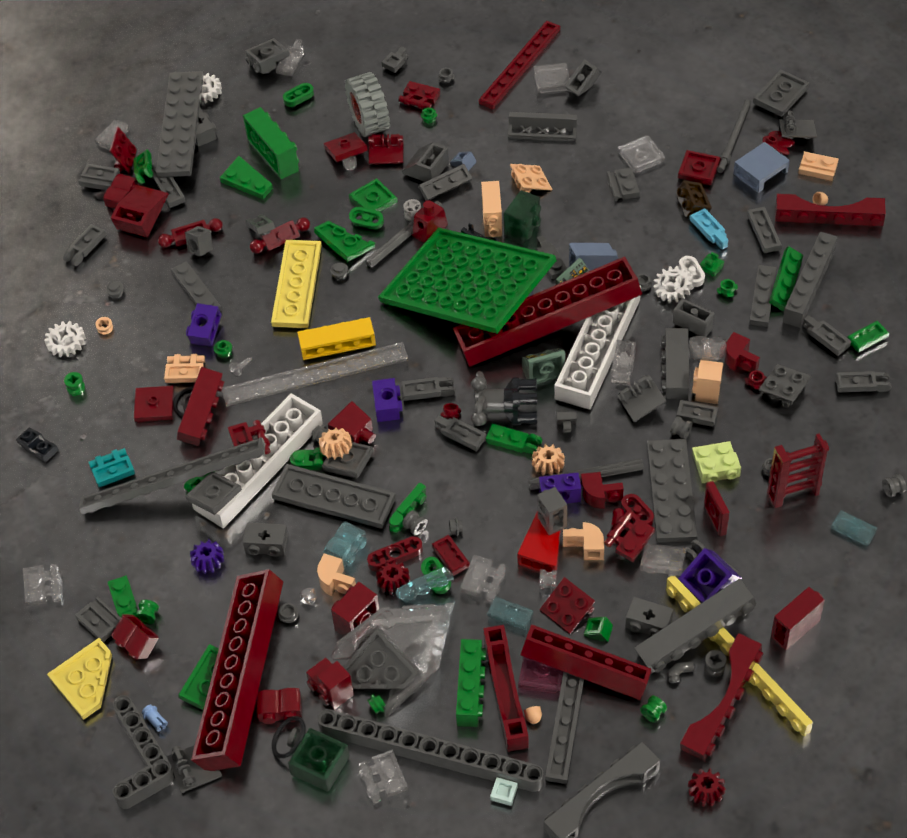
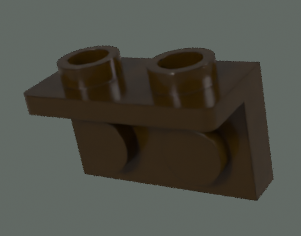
[676,180,712,217]

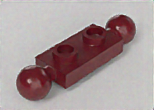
[250,217,310,254]
[158,218,223,248]

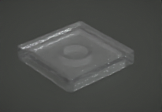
[533,63,569,93]
[618,136,665,173]

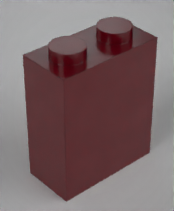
[770,587,825,650]

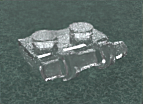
[460,555,506,601]
[23,564,62,606]
[359,750,408,803]

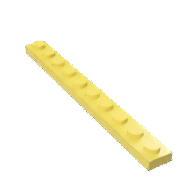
[666,574,813,736]

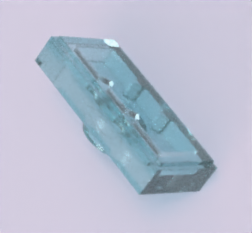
[831,510,877,546]
[487,597,534,630]

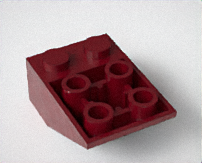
[111,185,169,237]

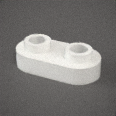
[679,256,705,287]

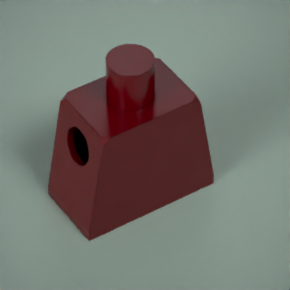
[413,200,448,243]
[328,401,376,444]

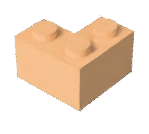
[692,360,723,404]

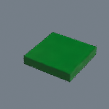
[349,178,398,212]

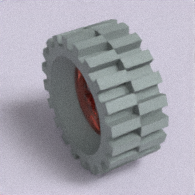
[345,72,390,137]

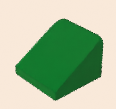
[584,617,613,642]

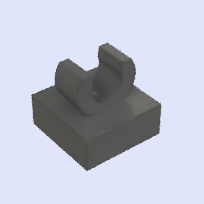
[556,411,577,433]

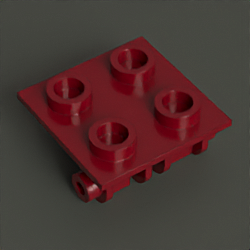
[110,127,137,174]
[369,134,403,164]
[540,577,595,634]

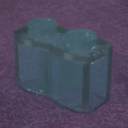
[323,521,367,568]

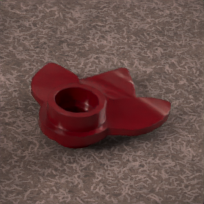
[762,131,795,155]

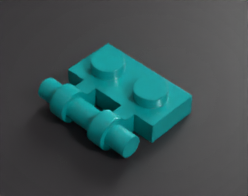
[88,448,135,487]

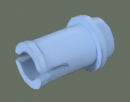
[142,704,168,732]

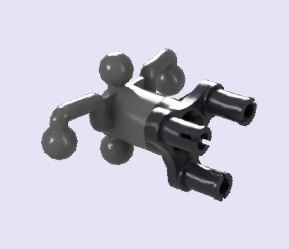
[471,371,537,426]

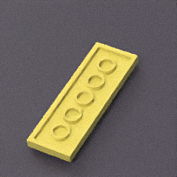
[271,240,322,328]

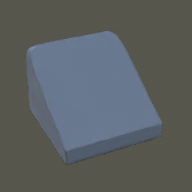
[450,151,476,171]

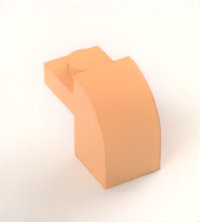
[563,522,604,560]
[317,554,356,596]

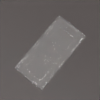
[95,119,130,149]

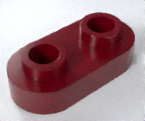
[621,494,654,525]

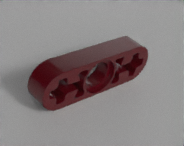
[367,536,423,572]

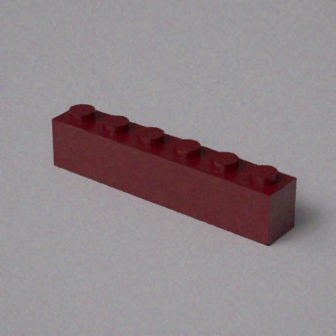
[520,624,652,700]

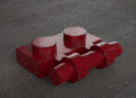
[398,81,440,110]
[228,420,271,454]
[604,512,655,562]

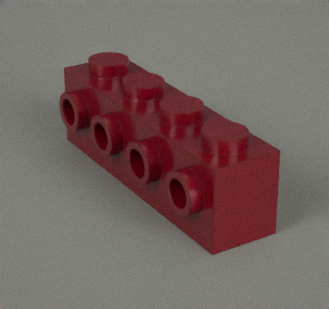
[177,367,225,446]

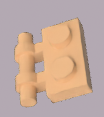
[164,354,205,383]

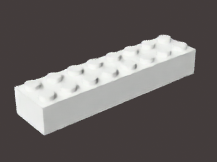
[554,286,641,410]
[192,393,323,529]

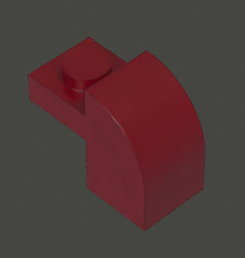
[725,332,760,372]
[581,472,624,509]

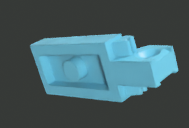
[690,208,729,250]

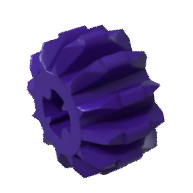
[190,539,224,574]

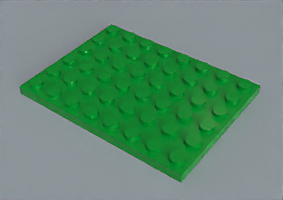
[378,227,557,334]

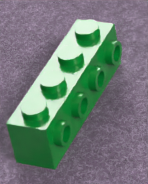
[456,639,486,727]

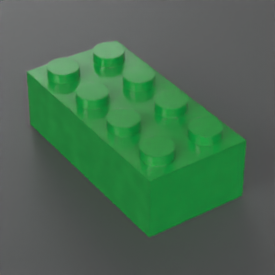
[243,107,299,179]

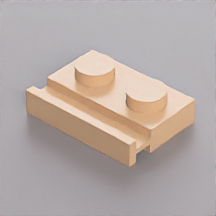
[798,151,839,181]

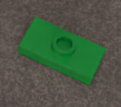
[847,321,889,353]

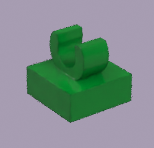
[699,252,724,277]

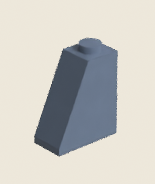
[569,243,618,271]

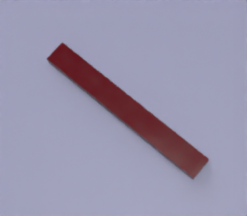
[479,20,561,110]

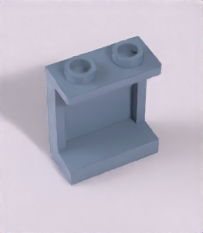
[733,142,790,193]

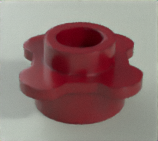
[745,370,767,390]
[440,403,461,419]

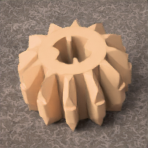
[319,427,352,460]
[532,444,565,476]

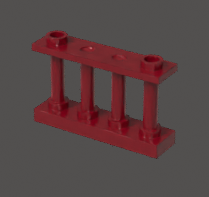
[767,433,829,508]

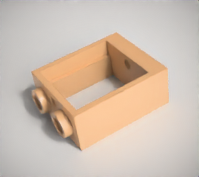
[481,181,502,237]

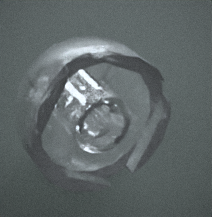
[689,336,727,362]

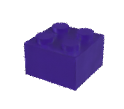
[678,548,742,603]

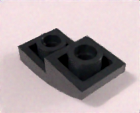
[16,427,59,462]

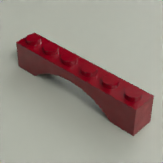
[775,194,886,226]
[483,625,529,752]
[680,633,764,761]

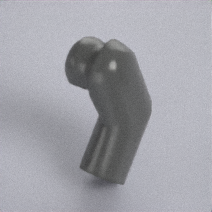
[667,661,694,683]

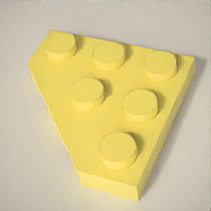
[47,638,112,720]

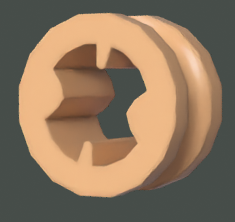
[96,317,113,335]

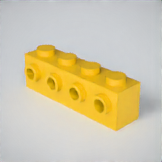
[297,317,376,360]

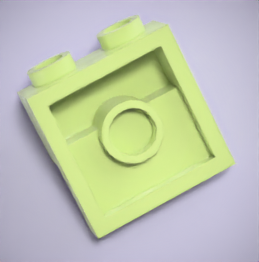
[692,441,741,483]

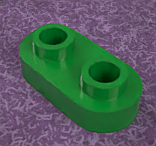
[283,83,314,107]
[349,207,384,229]
[421,557,451,594]

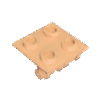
[510,164,552,197]

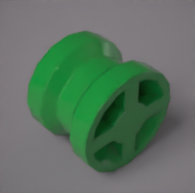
[64,372,85,396]
[135,600,159,624]
[640,695,667,723]

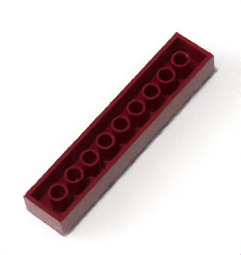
[453,256,642,367]
[191,569,284,771]

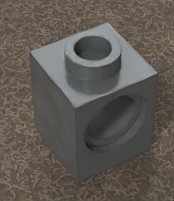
[185,226,213,256]

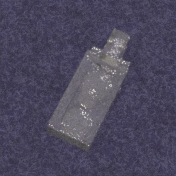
[276,39,304,76]

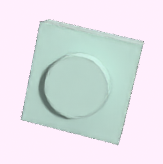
[490,777,518,806]

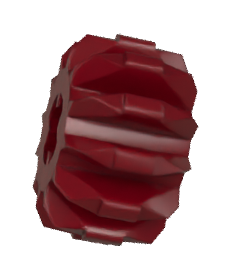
[376,560,410,596]
[688,768,726,807]

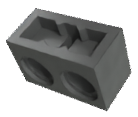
[537,487,567,535]

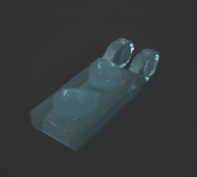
[396,567,454,603]

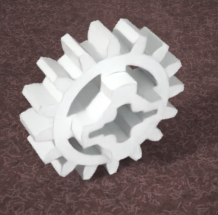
[200,73,222,104]
[653,266,694,303]
[44,321,86,357]

